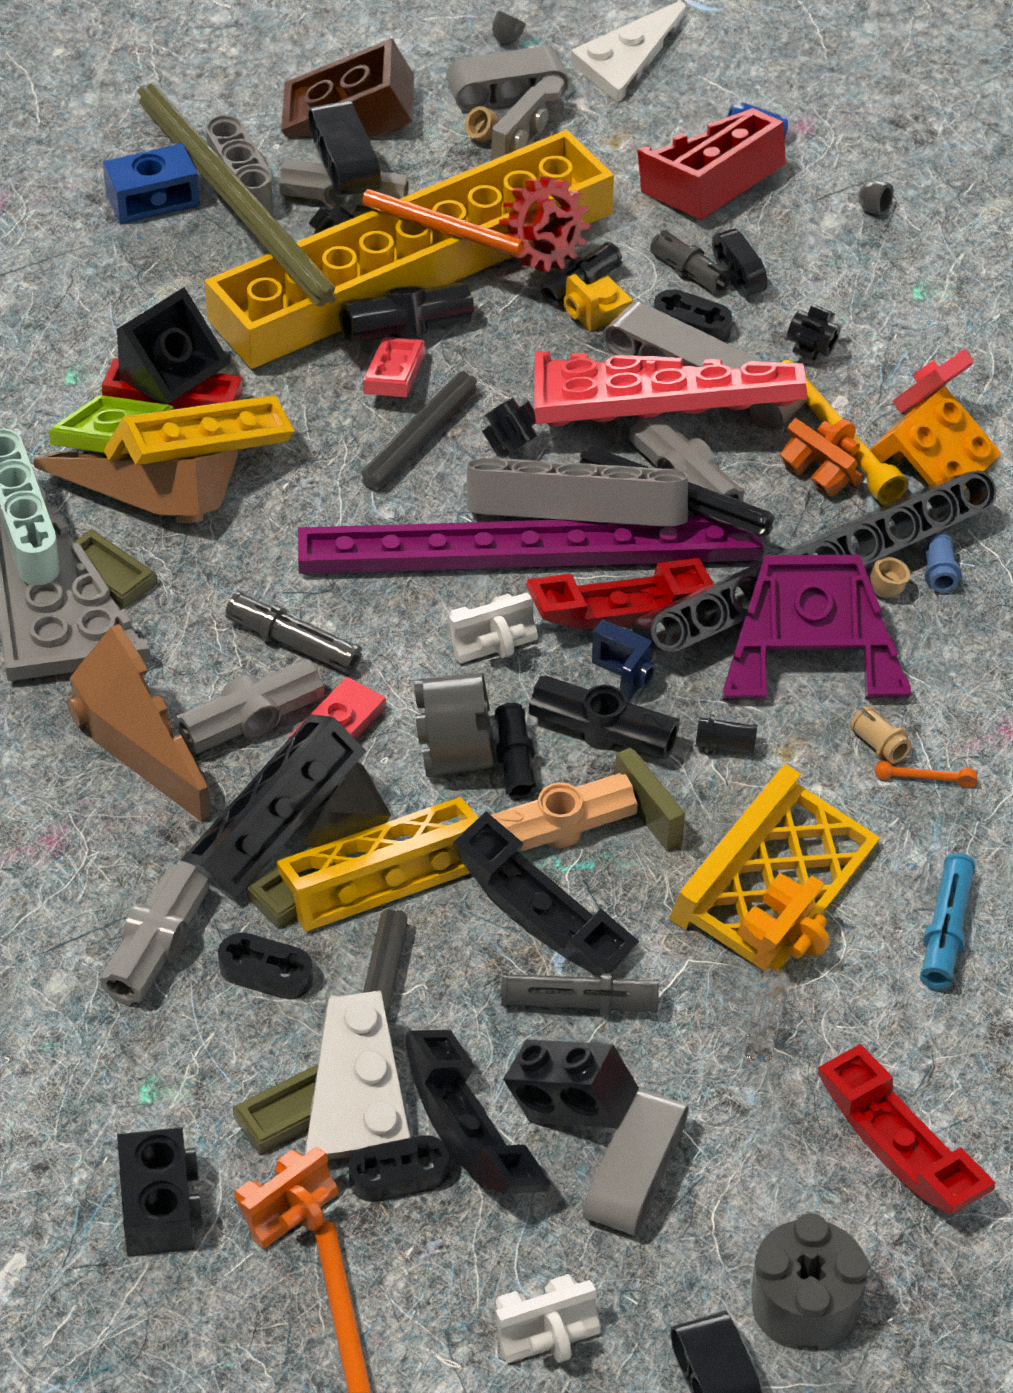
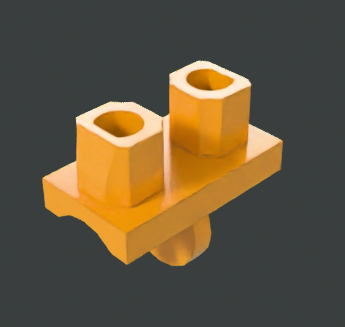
[737,873,830,971]

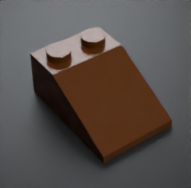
[281,38,414,137]

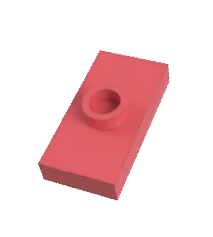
[363,337,425,397]
[892,349,974,413]
[289,677,386,740]

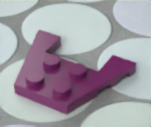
[722,555,911,700]

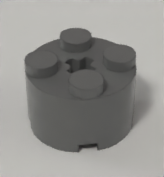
[414,672,495,777]
[751,1213,869,1350]

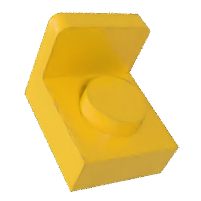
[564,274,633,332]

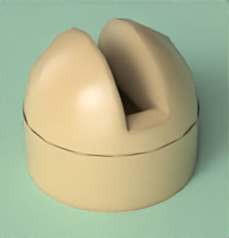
[465,106,500,142]
[870,557,910,598]

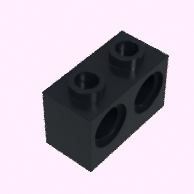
[503,1039,639,1129]
[117,1127,203,1257]

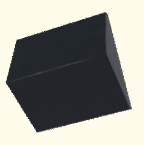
[117,287,231,405]

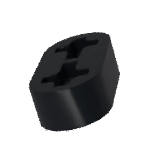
[712,228,768,297]
[654,289,732,342]
[218,933,313,999]
[348,1135,450,1202]

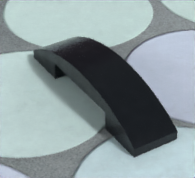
[452,811,639,976]
[405,1030,551,1194]

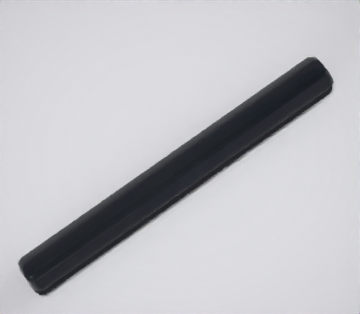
[580,446,774,538]

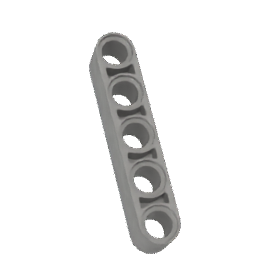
[603,302,806,431]
[467,458,688,526]

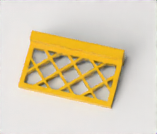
[669,763,880,977]

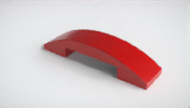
[526,558,713,629]
[818,1044,996,1215]

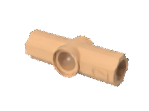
[491,773,637,852]

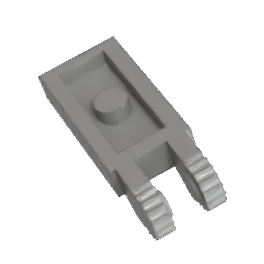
[491,75,565,161]

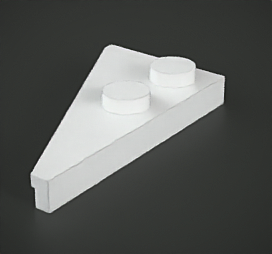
[570,1,686,102]

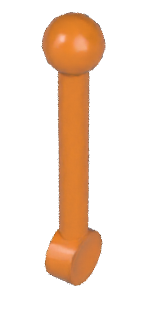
[874,761,978,788]

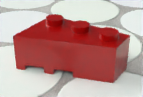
[637,108,786,220]

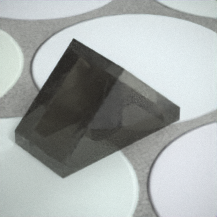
[303,762,391,848]

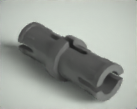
[650,230,731,295]

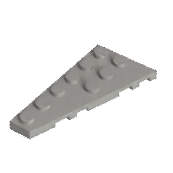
[0,482,151,681]

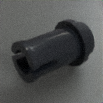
[695,714,758,755]

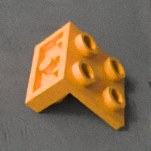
[869,385,1001,490]

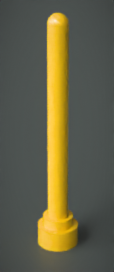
[781,360,908,505]

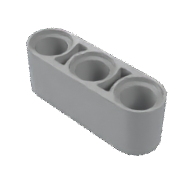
[446,46,569,112]
[206,115,273,214]
[583,1088,689,1236]

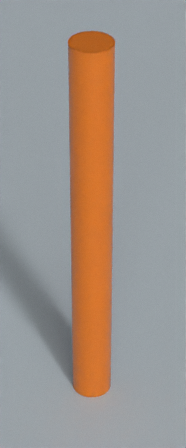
[362,189,524,257]
[314,1221,371,1393]

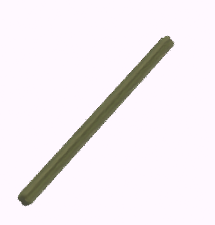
[138,84,337,307]

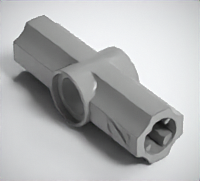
[279,159,409,212]
[629,414,744,502]
[176,659,324,754]
[100,861,209,1006]

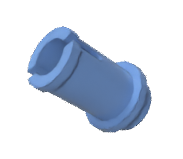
[923,533,962,593]

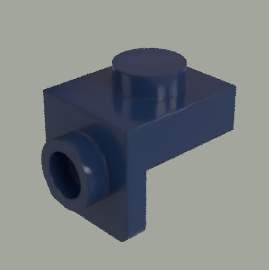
[592,619,656,702]

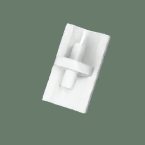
[449,593,538,663]
[495,1274,601,1364]

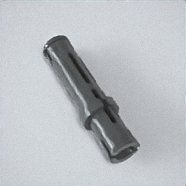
[225,591,362,675]
[501,973,659,1015]

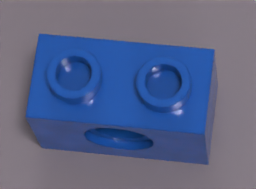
[102,143,200,224]

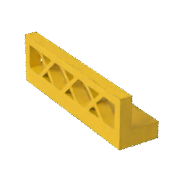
[103,395,295,465]
[276,796,479,932]

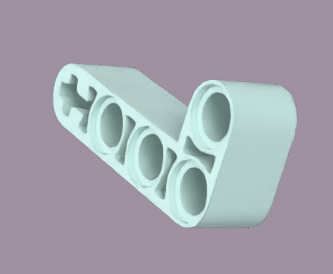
[0,428,60,585]

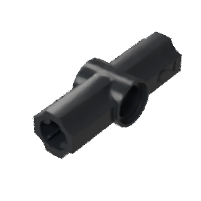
[339,282,474,342]
[529,675,680,759]

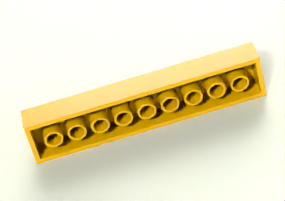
[204,129,614,369]

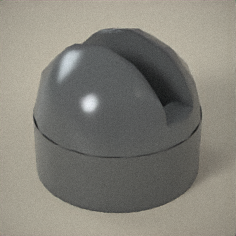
[492,11,526,44]
[859,180,894,216]

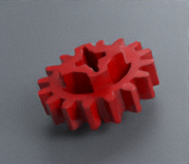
[499,177,591,272]

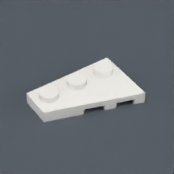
[304,991,410,1160]

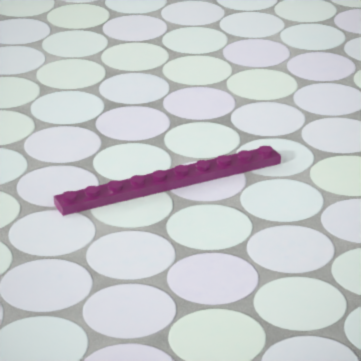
[298,516,763,574]

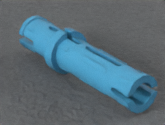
[920,853,976,990]

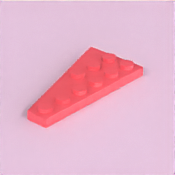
[534,351,807,426]

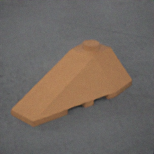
[34,450,238,523]
[67,624,211,822]

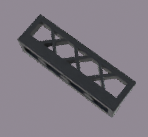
[181,714,367,899]

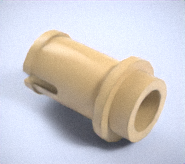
[850,706,911,764]

